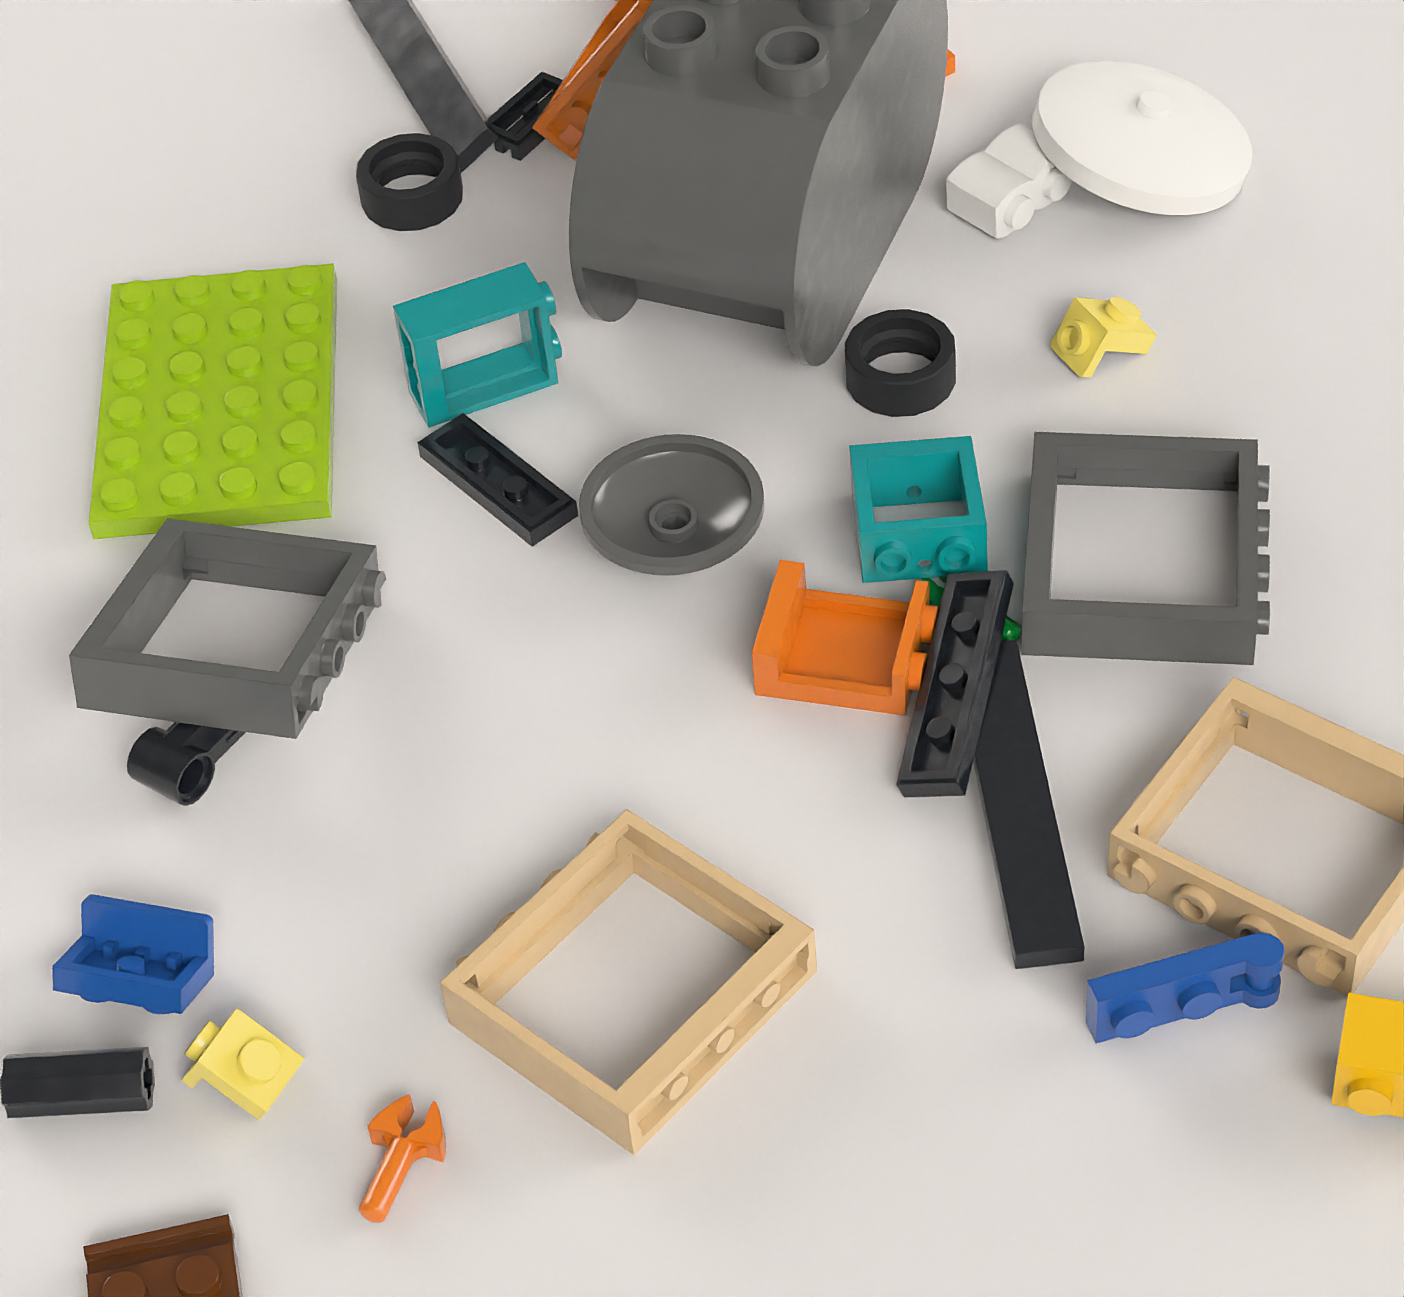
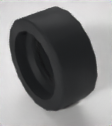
[356,133,463,231]
[845,309,956,417]

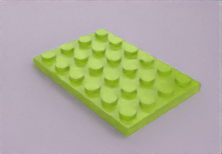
[88,263,337,539]

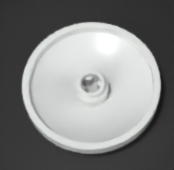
[1032,61,1253,215]

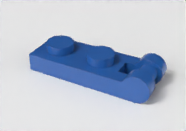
[1086,933,1285,1043]

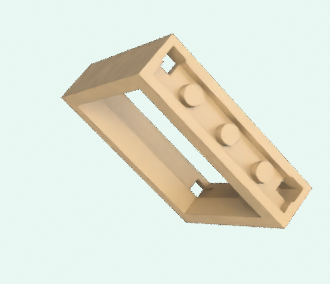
[1107,677,1404,996]
[440,809,817,1155]

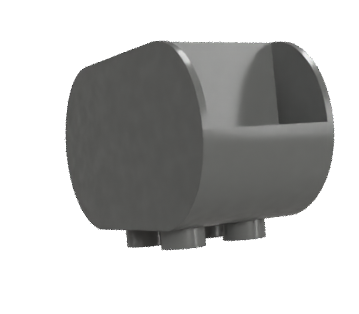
[569,0,948,367]

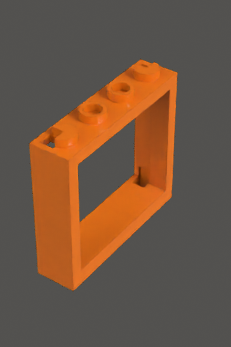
[532,0,653,161]

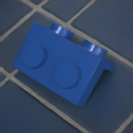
[52,894,214,1014]

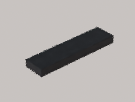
[896,570,1014,798]

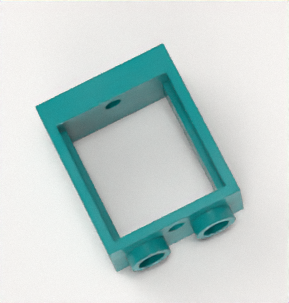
[393,262,562,428]
[849,436,988,583]

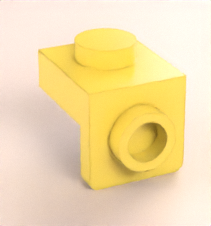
[1050,297,1157,377]
[181,1008,305,1120]

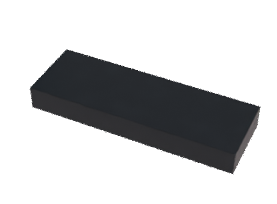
[417,413,578,547]

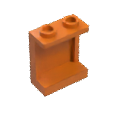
[752,560,939,716]

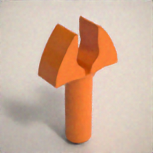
[359,1094,446,1223]

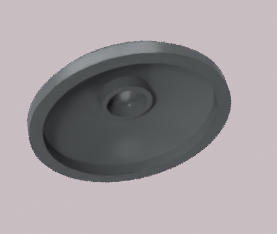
[579,434,764,576]

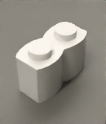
[946,124,1072,239]

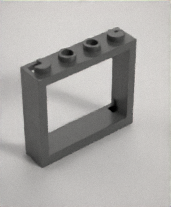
[1021,432,1270,665]
[69,519,386,739]

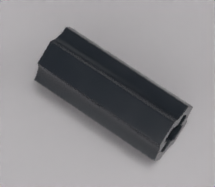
[0,1047,155,1118]

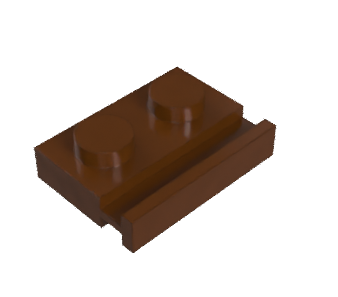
[83,1214,243,1297]

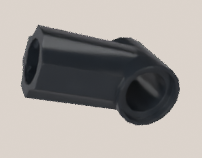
[127,722,246,806]

